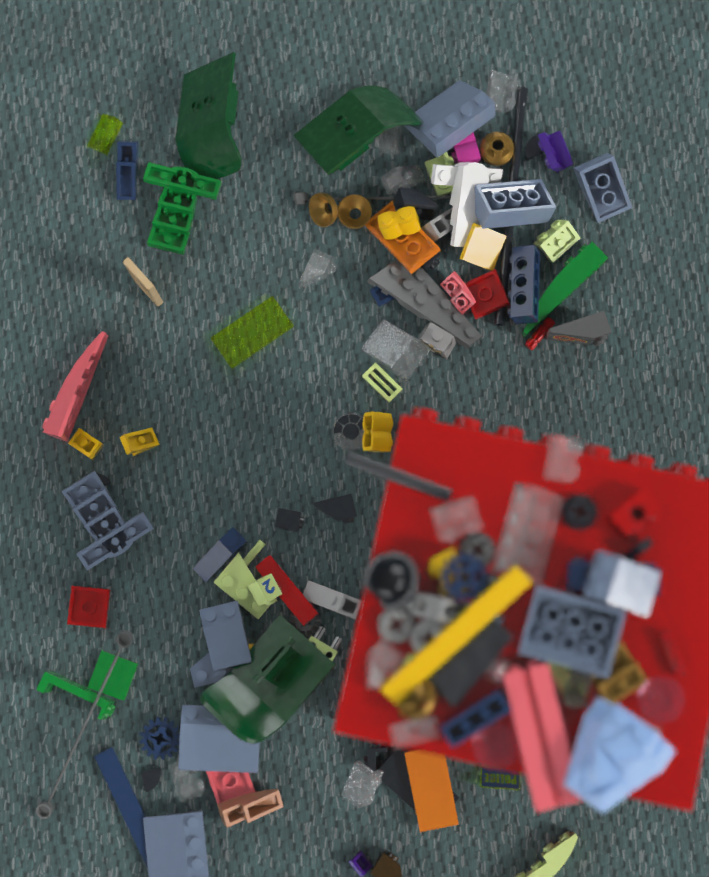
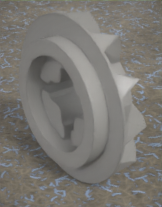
[378,607,414,643]
[411,620,444,653]

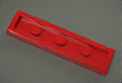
[255,555,319,626]

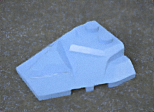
[563,697,675,814]

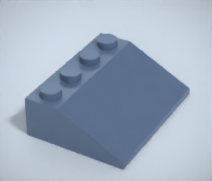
[404,80,495,158]
[518,583,626,678]
[178,705,260,773]
[143,810,209,877]

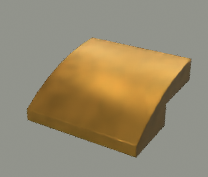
[586,640,647,704]

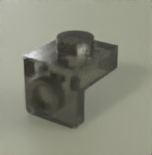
[563,668,593,708]

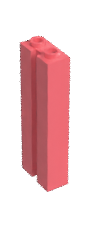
[501,660,582,812]

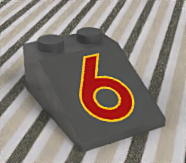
[545,311,612,346]

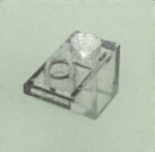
[367,638,403,690]

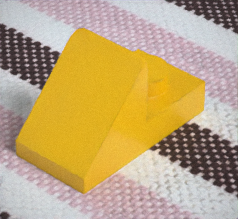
[68,428,104,460]
[119,428,160,456]

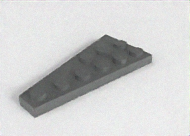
[367,259,482,349]

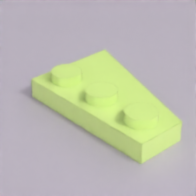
[214,552,270,619]

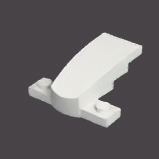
[431,162,503,247]

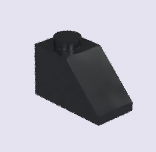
[393,187,439,221]
[314,494,357,524]

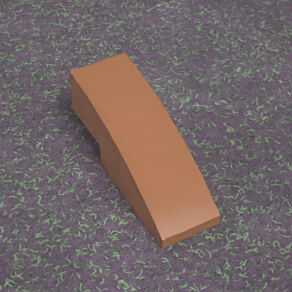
[217,789,284,828]

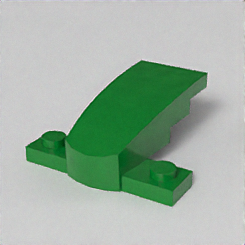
[143,162,221,255]

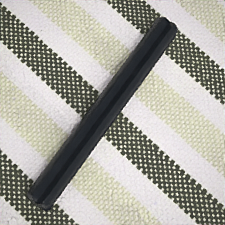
[345,452,452,501]

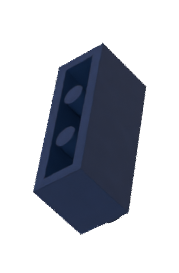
[439,690,511,748]

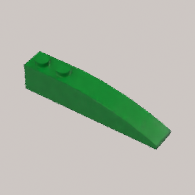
[522,242,608,338]

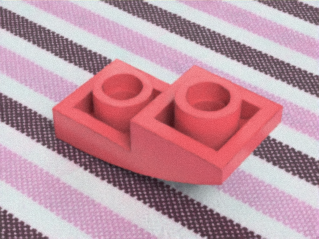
[440,271,476,315]

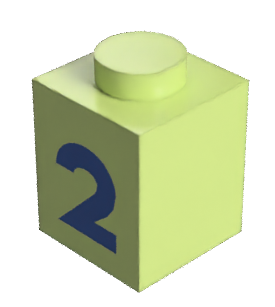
[248,573,282,606]

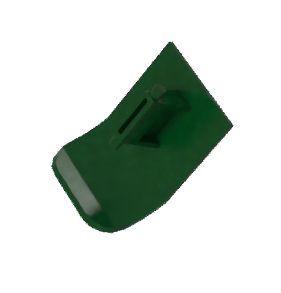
[175,52,242,179]
[293,86,423,175]
[200,615,336,744]

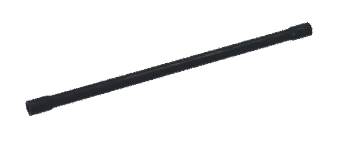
[494,87,528,326]

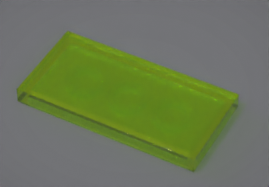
[210,295,294,369]

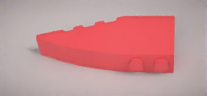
[42,331,108,442]

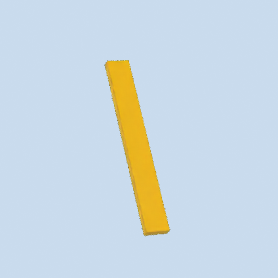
[380,564,532,705]

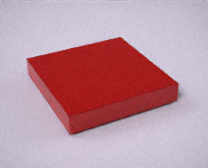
[465,269,510,320]
[67,586,111,628]

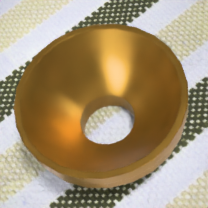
[480,131,514,166]
[309,192,338,227]
[338,194,372,229]
[398,680,436,720]

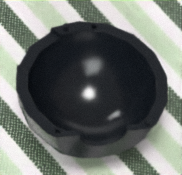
[363,552,420,610]

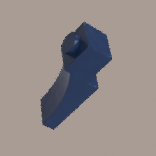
[116,140,138,200]

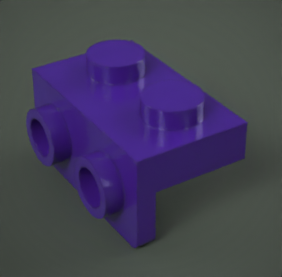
[538,131,574,172]

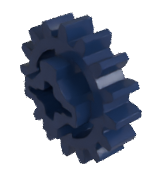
[439,552,490,602]
[139,717,180,760]

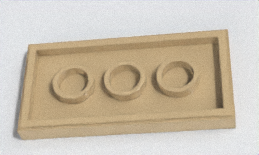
[123,257,163,307]

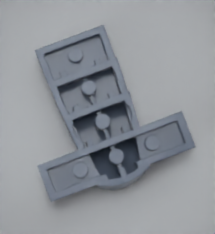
[62,470,154,570]

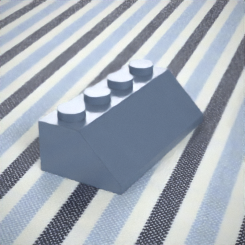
[474,179,556,229]

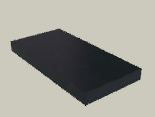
[425,618,514,707]
[375,747,459,811]

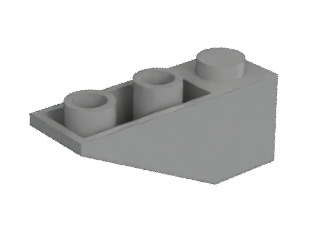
[303,580,362,620]

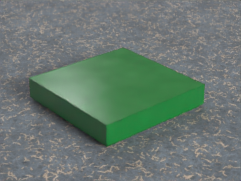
[87,650,139,701]

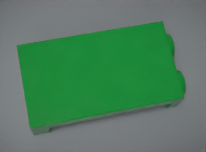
[36,671,116,720]

